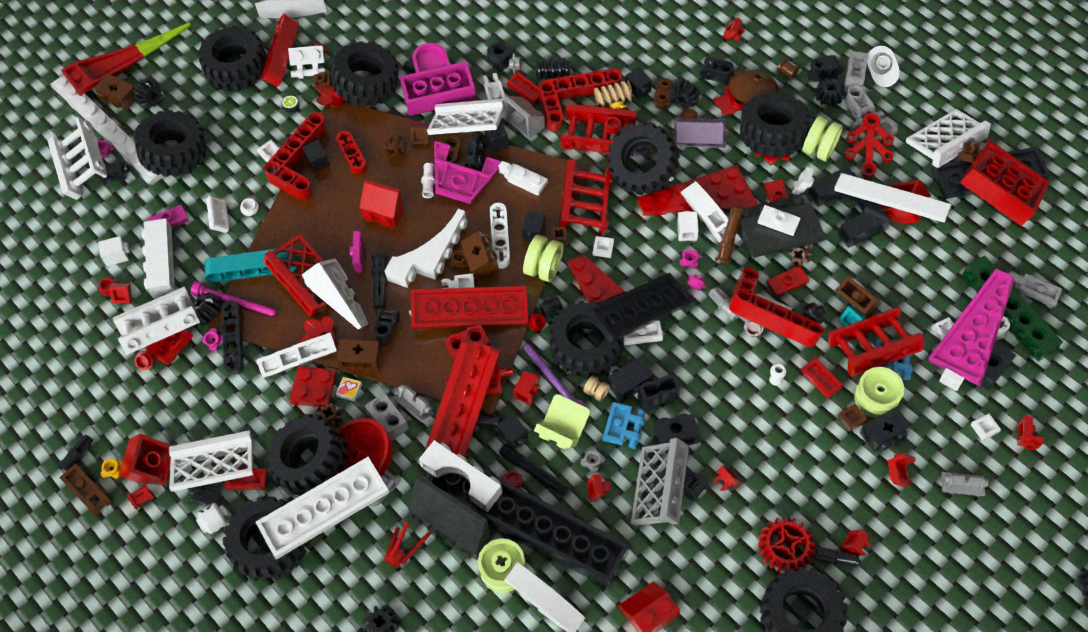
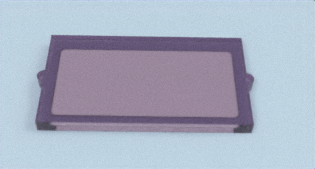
[672,118,728,148]

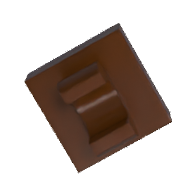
[410,125,429,144]
[958,141,981,162]
[838,404,868,432]

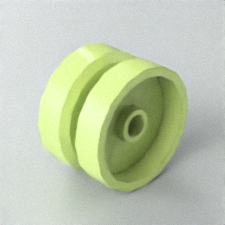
[802,116,843,162]
[523,234,564,282]
[854,367,905,418]
[478,538,526,593]

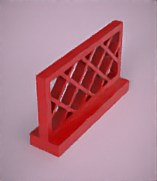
[263,234,328,318]

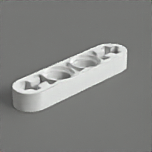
[490,203,510,268]

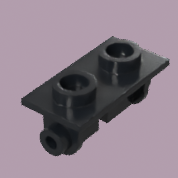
[465,133,487,172]

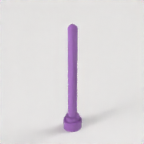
[524,344,587,407]

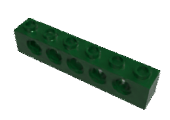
[962,255,1063,362]

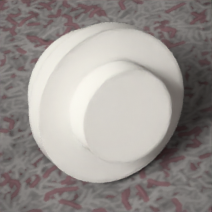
[240,198,259,216]

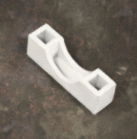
[419,440,502,512]

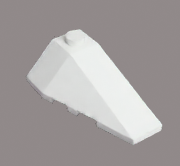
[302,258,369,329]

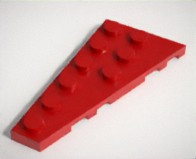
[637,165,758,216]

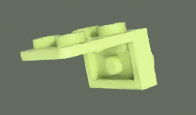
[534,394,591,450]

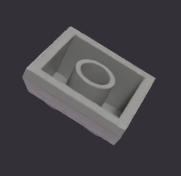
[504,96,545,139]

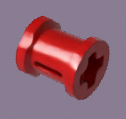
[126,483,155,510]

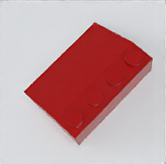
[960,140,1050,226]

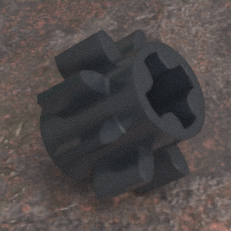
[540,295,563,320]
[802,302,826,324]

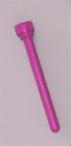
[191,281,276,316]

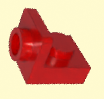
[1017,415,1044,450]

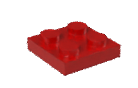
[289,366,337,408]

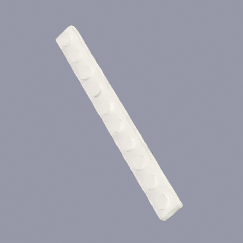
[51,75,163,185]

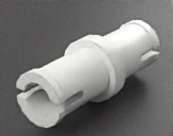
[421,163,435,198]

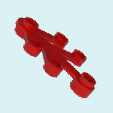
[845,113,894,178]

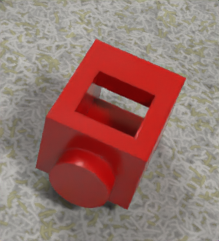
[513,371,540,406]

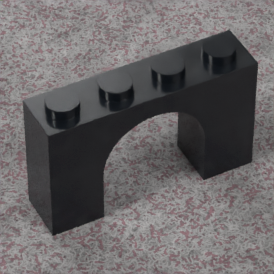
[808,167,890,248]

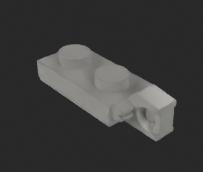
[1009,272,1062,307]

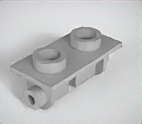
[392,384,434,421]
[942,472,988,496]

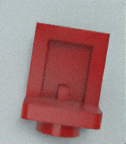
[887,453,916,487]

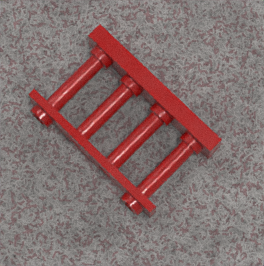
[560,104,637,156]
[558,159,613,237]
[828,307,924,377]

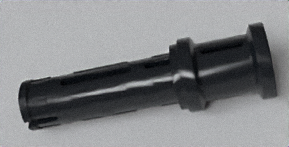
[371,253,388,310]

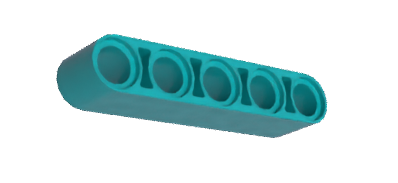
[205,247,297,282]

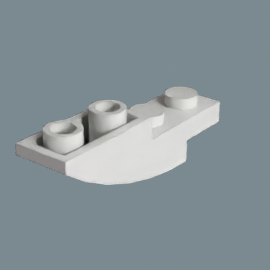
[681,181,741,244]

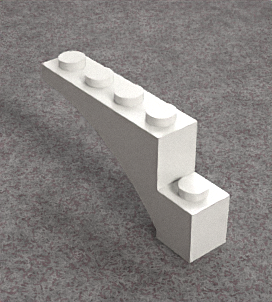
[385,209,468,288]

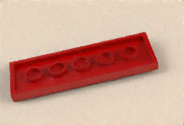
[411,286,528,329]

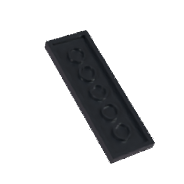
[931,146,1051,199]
[587,272,693,343]

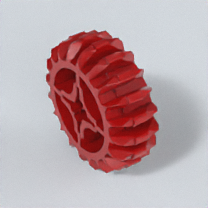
[757,516,816,573]

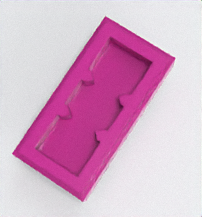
[147,205,188,228]
[350,231,363,273]

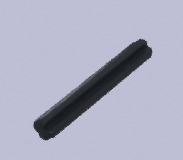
[499,444,569,496]

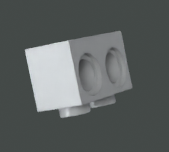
[844,51,868,92]
[365,393,409,440]

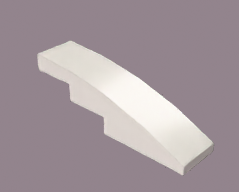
[255,0,327,18]
[256,333,337,378]
[504,562,585,632]

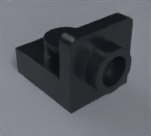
[103,156,130,182]
[187,484,222,506]

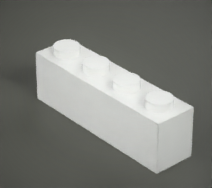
[142,219,175,296]

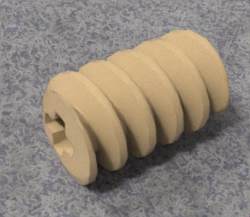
[594,81,632,108]

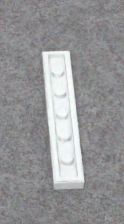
[835,173,951,223]

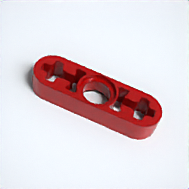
[336,131,367,174]

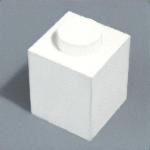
[677,211,698,241]
[98,236,130,266]

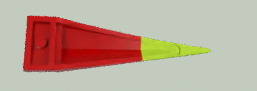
[61,23,191,96]

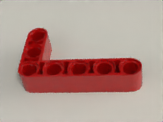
[538,69,622,132]
[264,112,326,201]
[729,267,824,347]

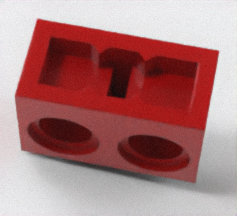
[445,324,491,362]

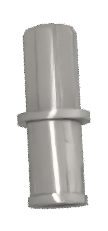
[708,288,740,321]

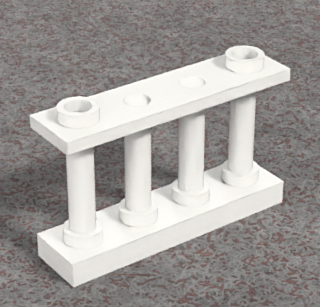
[48,117,107,200]
[113,286,200,355]

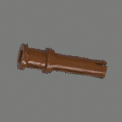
[715,206,743,265]

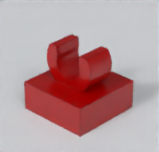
[722,17,745,41]
[109,283,133,304]
[713,466,741,491]
[587,474,612,502]
[841,530,871,556]

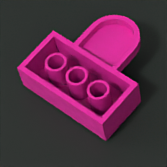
[399,43,476,116]

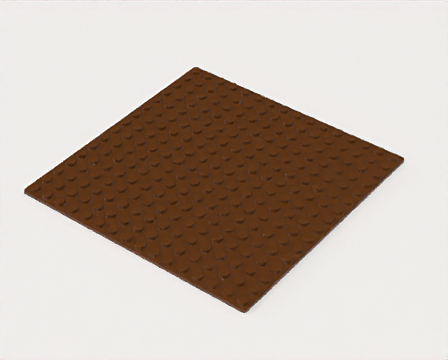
[208,102,590,416]

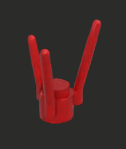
[384,521,431,568]

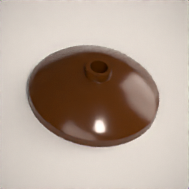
[728,69,780,104]

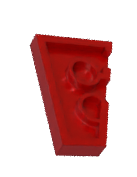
[567,254,625,305]

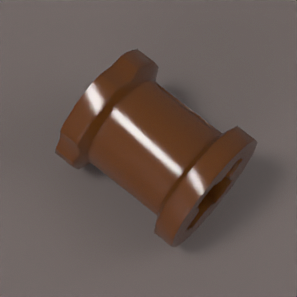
[777,58,800,80]
[551,226,568,249]

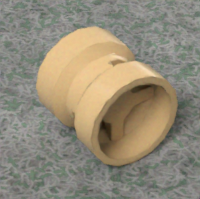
[583,375,610,402]

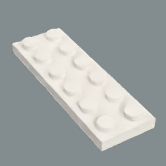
[256,457,389,559]

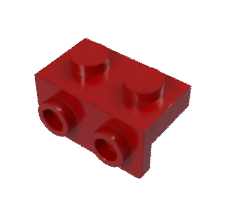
[145,329,193,365]

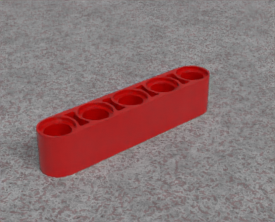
[261,13,299,87]

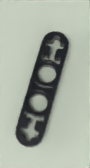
[221,301,244,374]

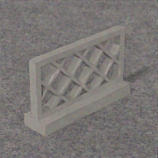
[631,438,689,526]

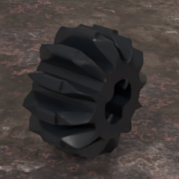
[133,78,163,108]
[815,78,846,107]
[670,79,700,109]
[192,292,222,325]
[362,605,399,632]

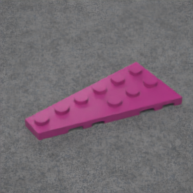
[928,269,1014,387]

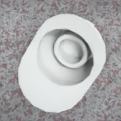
[867,46,900,87]

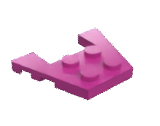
[434,141,502,204]

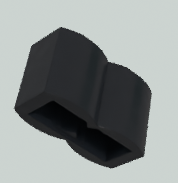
[638,375,681,410]

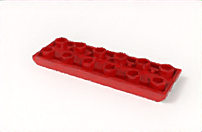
[425,338,501,458]

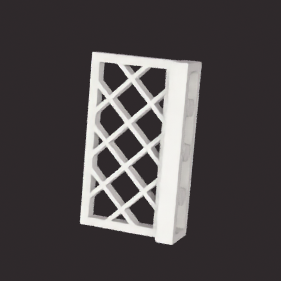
[427,99,506,135]
[906,109,991,168]
[169,430,255,492]

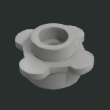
[509,53,521,74]
[581,449,605,473]

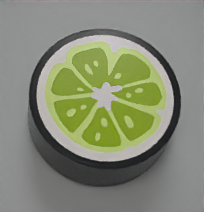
[281,95,300,112]

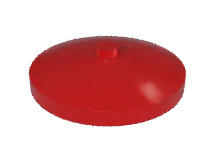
[337,418,393,477]

